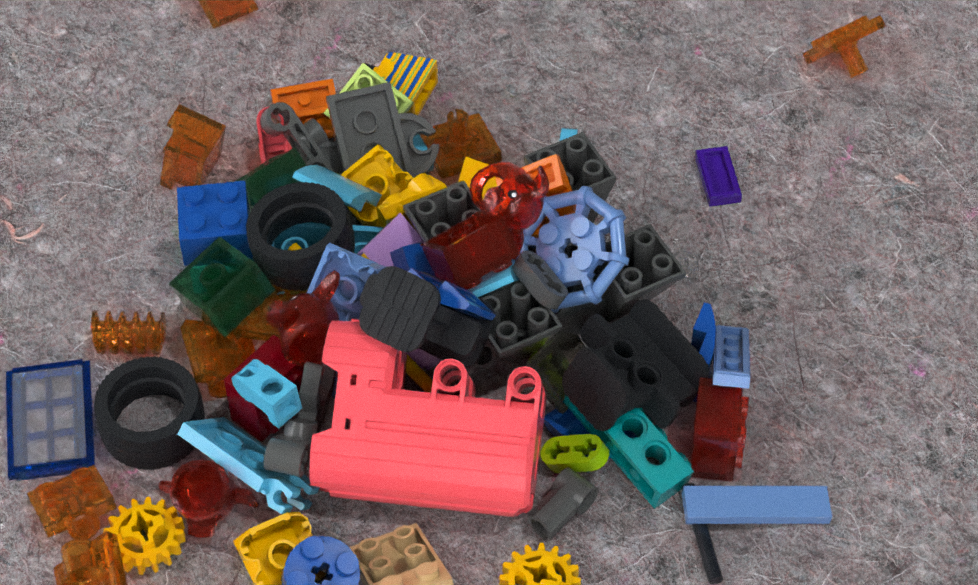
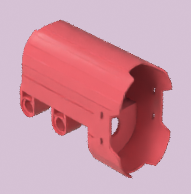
[309,318,546,517]

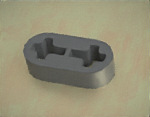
[512,250,568,310]

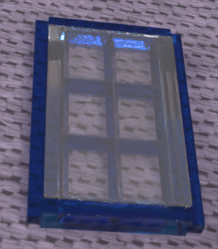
[6,359,96,481]

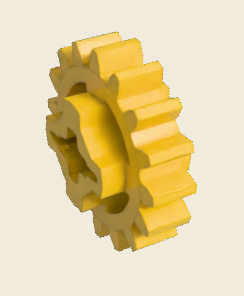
[104,497,186,575]
[499,543,581,585]

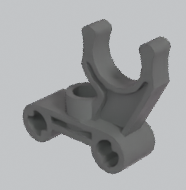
[260,102,344,174]
[264,357,336,477]

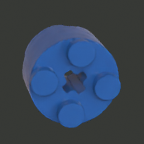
[281,536,360,585]

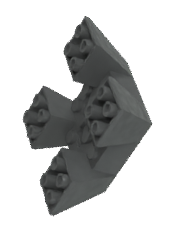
[403,132,686,363]

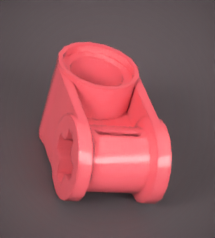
[257,106,295,172]

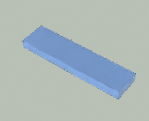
[713,325,750,388]
[681,486,832,524]

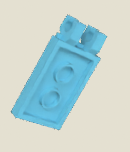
[177,417,319,514]

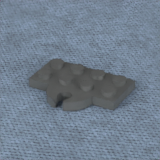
[326,82,439,225]

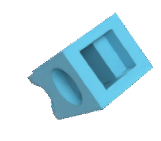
[231,359,302,429]

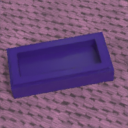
[695,146,742,207]

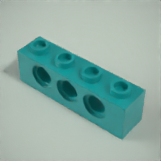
[563,395,694,509]

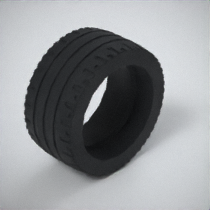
[246,182,355,291]
[94,356,205,470]

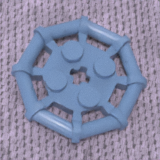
[511,186,630,313]

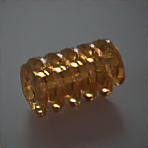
[91,310,166,355]

